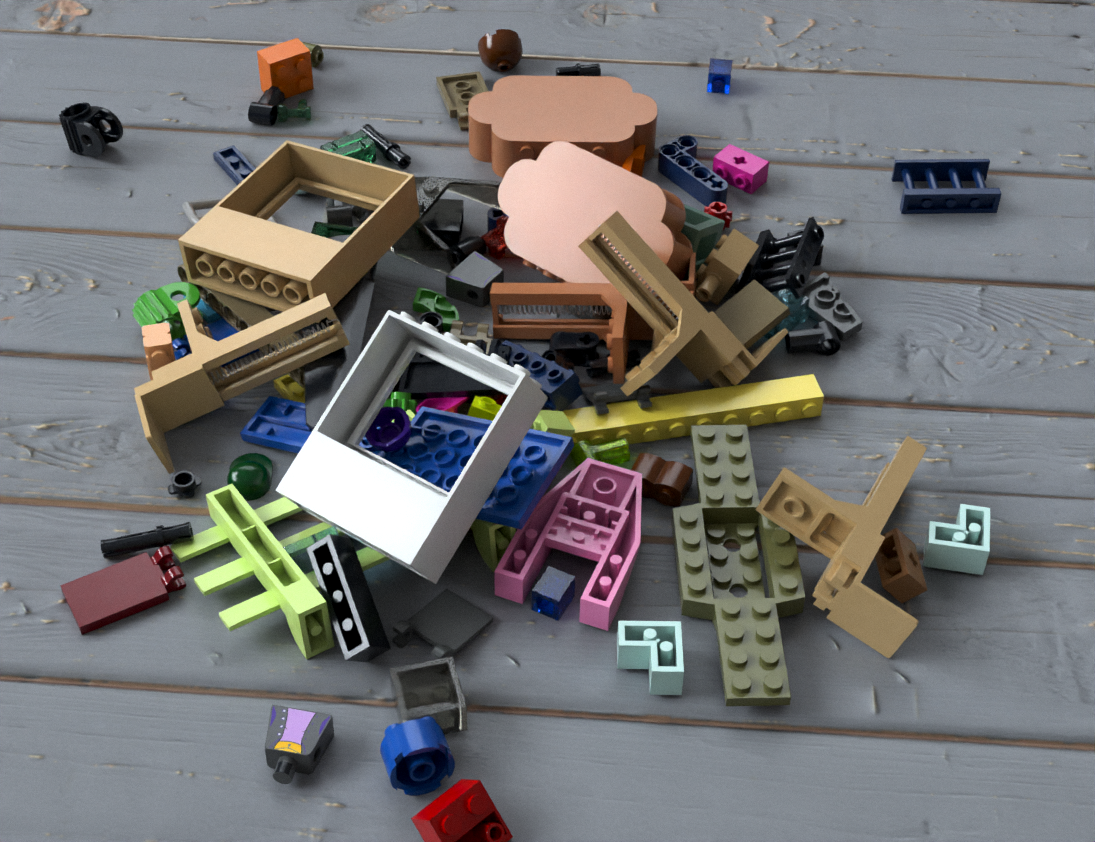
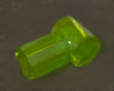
[570,438,631,467]

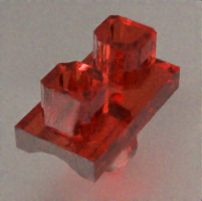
[481,216,508,260]

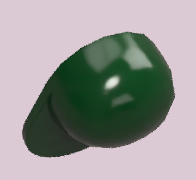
[227,453,273,501]

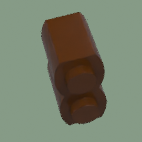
[631,453,693,507]

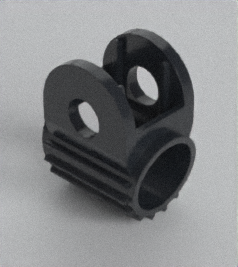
[59,102,123,157]

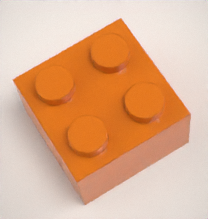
[257,38,314,98]

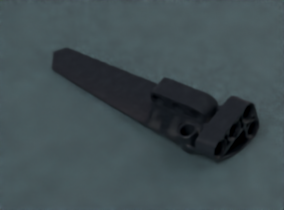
[302,235,378,429]

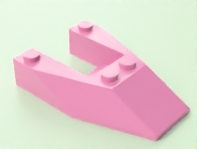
[494,458,642,631]

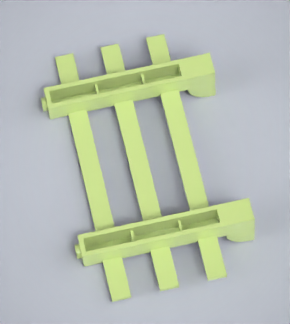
[170,410,516,659]

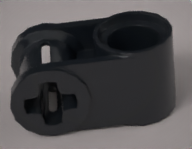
[549,331,600,367]

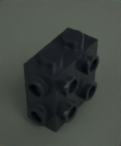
[405,198,464,251]

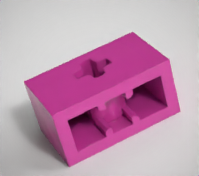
[712,144,769,194]

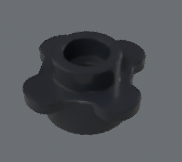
[168,470,202,498]

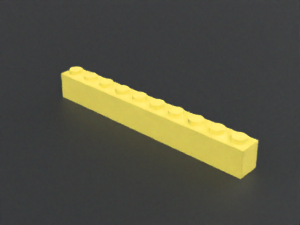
[563,374,824,454]

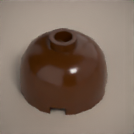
[478,29,523,72]

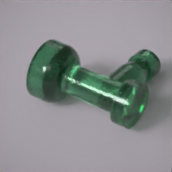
[278,99,311,122]

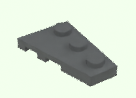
[788,272,863,340]

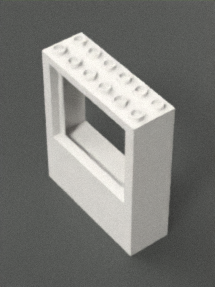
[276,310,548,584]

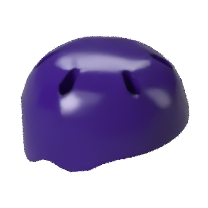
[365,407,412,452]

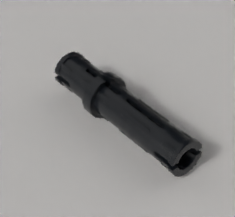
[359,124,411,169]
[101,522,194,559]

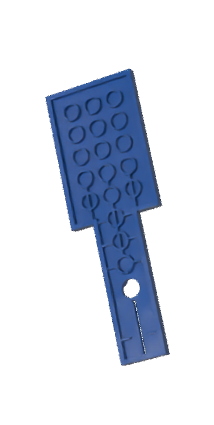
[240,396,574,530]

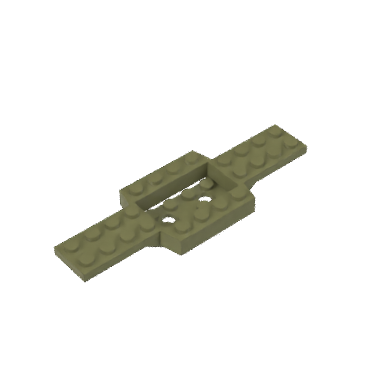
[671,425,805,706]

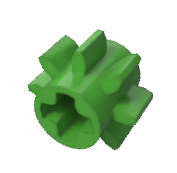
[383,392,417,415]

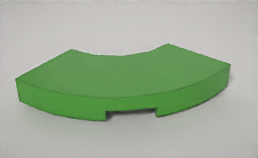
[413,287,459,333]

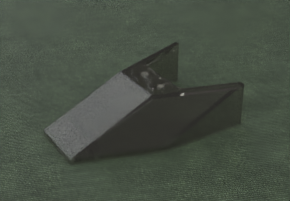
[352,176,502,275]

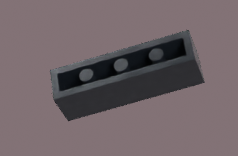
[306,534,391,662]

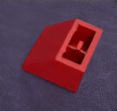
[411,779,513,842]

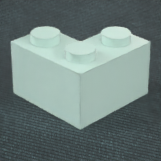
[923,504,990,575]
[617,621,684,695]

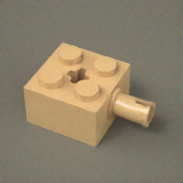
[695,228,759,305]

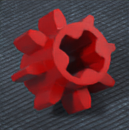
[704,202,733,231]

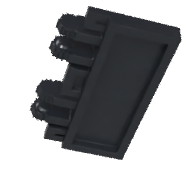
[398,339,512,399]

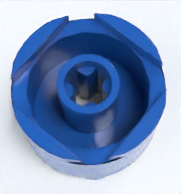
[380,716,455,796]

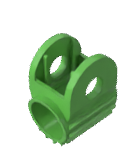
[132,282,204,341]

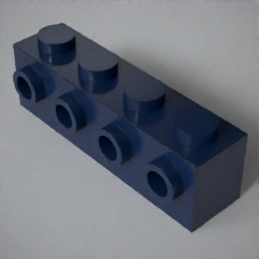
[502,340,583,411]

